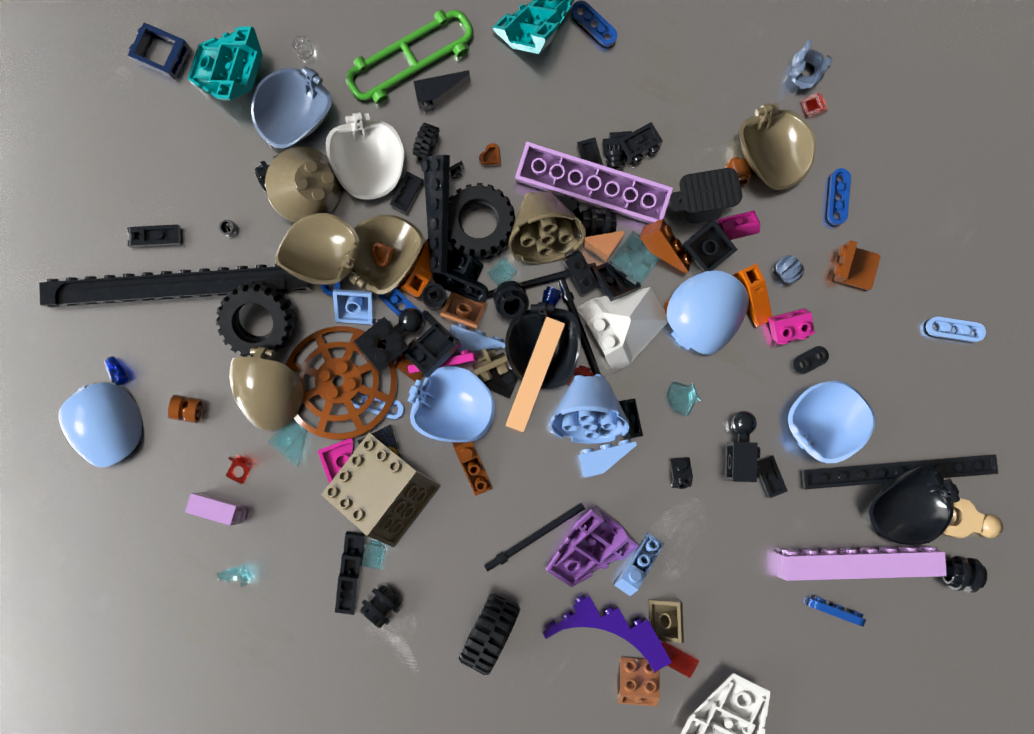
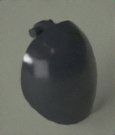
[505,302,581,389]
[869,466,960,545]

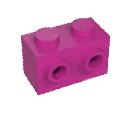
[768,308,815,345]

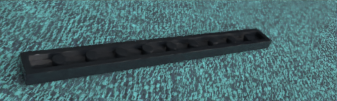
[801,454,999,490]

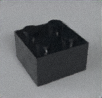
[682,220,738,272]

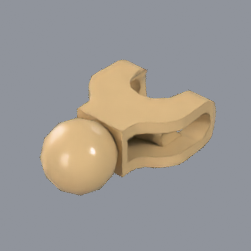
[942,498,1003,539]

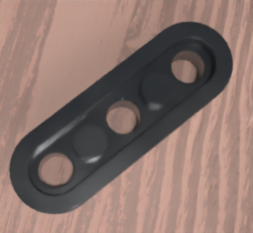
[433,268,489,302]

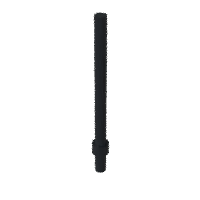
[487,262,596,299]
[558,278,601,376]
[484,503,585,572]

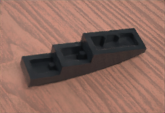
[335,531,366,615]

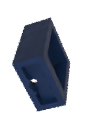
[128,22,190,79]

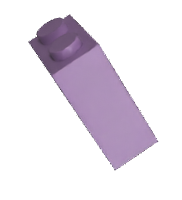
[185,492,247,526]

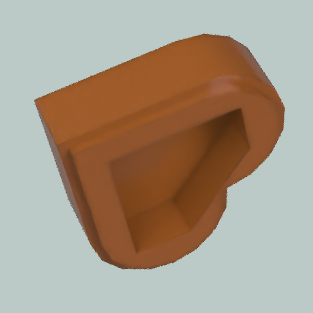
[479,143,501,167]
[371,242,395,267]

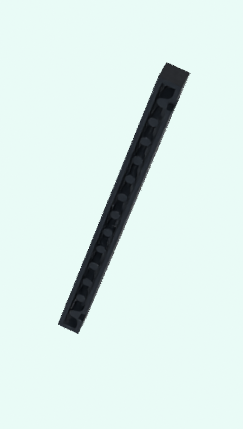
[39,264,312,308]

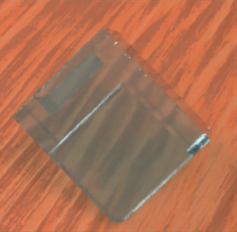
[487,257,517,286]

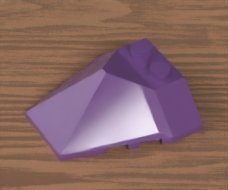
[546,505,639,587]

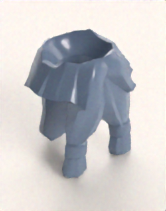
[789,39,832,89]

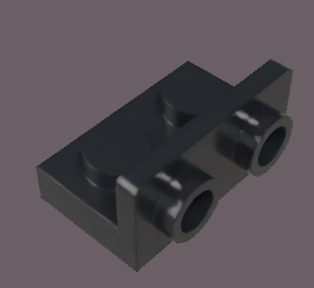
[618,122,663,164]

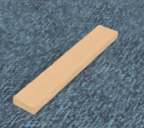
[505,317,565,432]

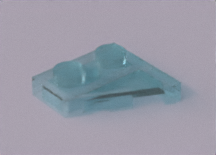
[268,419,307,466]

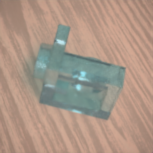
[362,540,386,570]
[217,565,250,587]

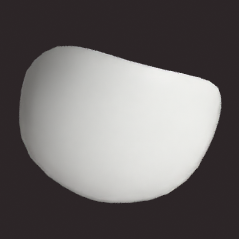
[326,112,404,200]

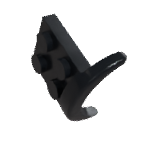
[402,310,462,378]

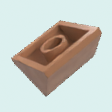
[583,231,624,263]
[440,292,487,330]

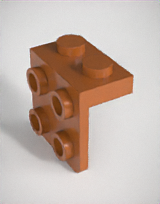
[834,240,880,290]

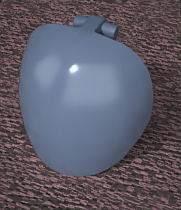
[251,66,332,148]

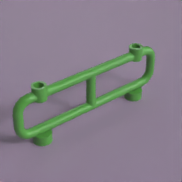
[346,10,474,104]

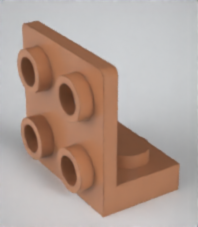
[618,657,660,707]

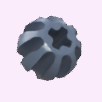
[775,255,805,284]

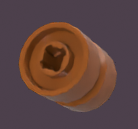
[168,395,203,423]

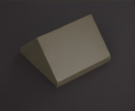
[649,599,684,643]

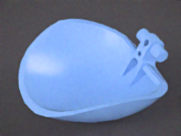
[667,270,749,355]
[407,366,495,442]
[788,380,876,463]
[59,382,142,467]

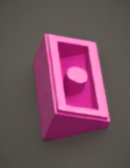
[718,210,760,240]

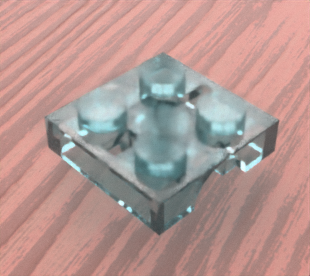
[609,231,660,284]

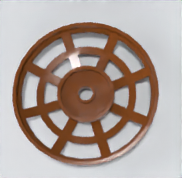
[285,326,397,440]

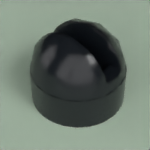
[219,220,236,235]

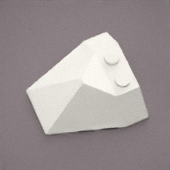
[576,287,668,374]
[681,673,770,734]

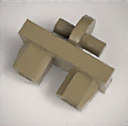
[472,348,509,382]

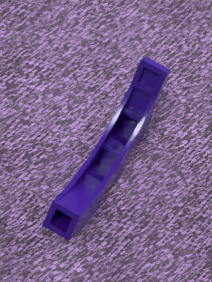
[542,594,672,672]

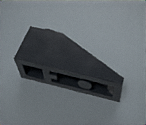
[413,70,471,110]

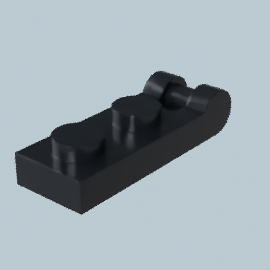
[127,224,181,248]

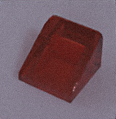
[801,92,827,118]

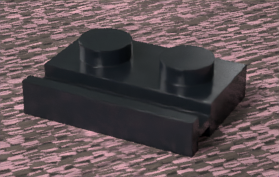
[478,359,519,399]

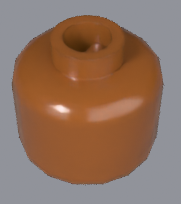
[725,157,752,186]

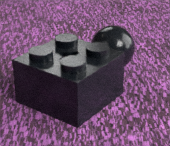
[352,308,423,372]
[726,411,760,482]

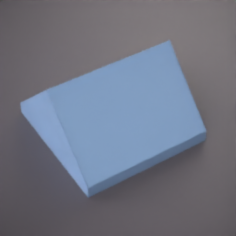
[333,289,376,325]

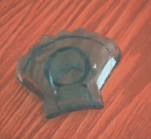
[667,382,701,416]

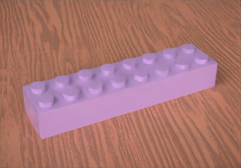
[515,142,673,224]
[776,545,947,581]

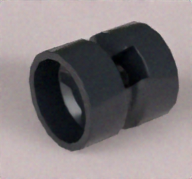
[421,283,448,312]

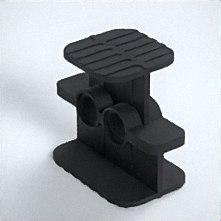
[670,168,743,223]

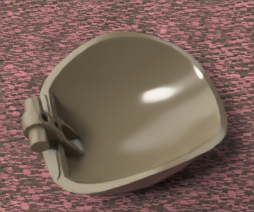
[739,103,816,190]
[275,213,359,285]
[347,215,424,294]
[229,346,304,431]

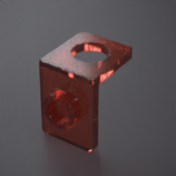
[226,455,253,484]

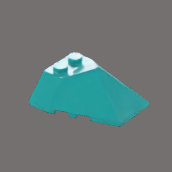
[492,0,574,54]
[187,26,263,100]

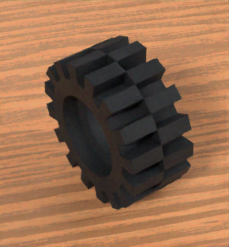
[413,122,440,158]

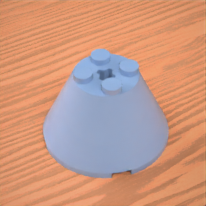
[550,374,629,444]

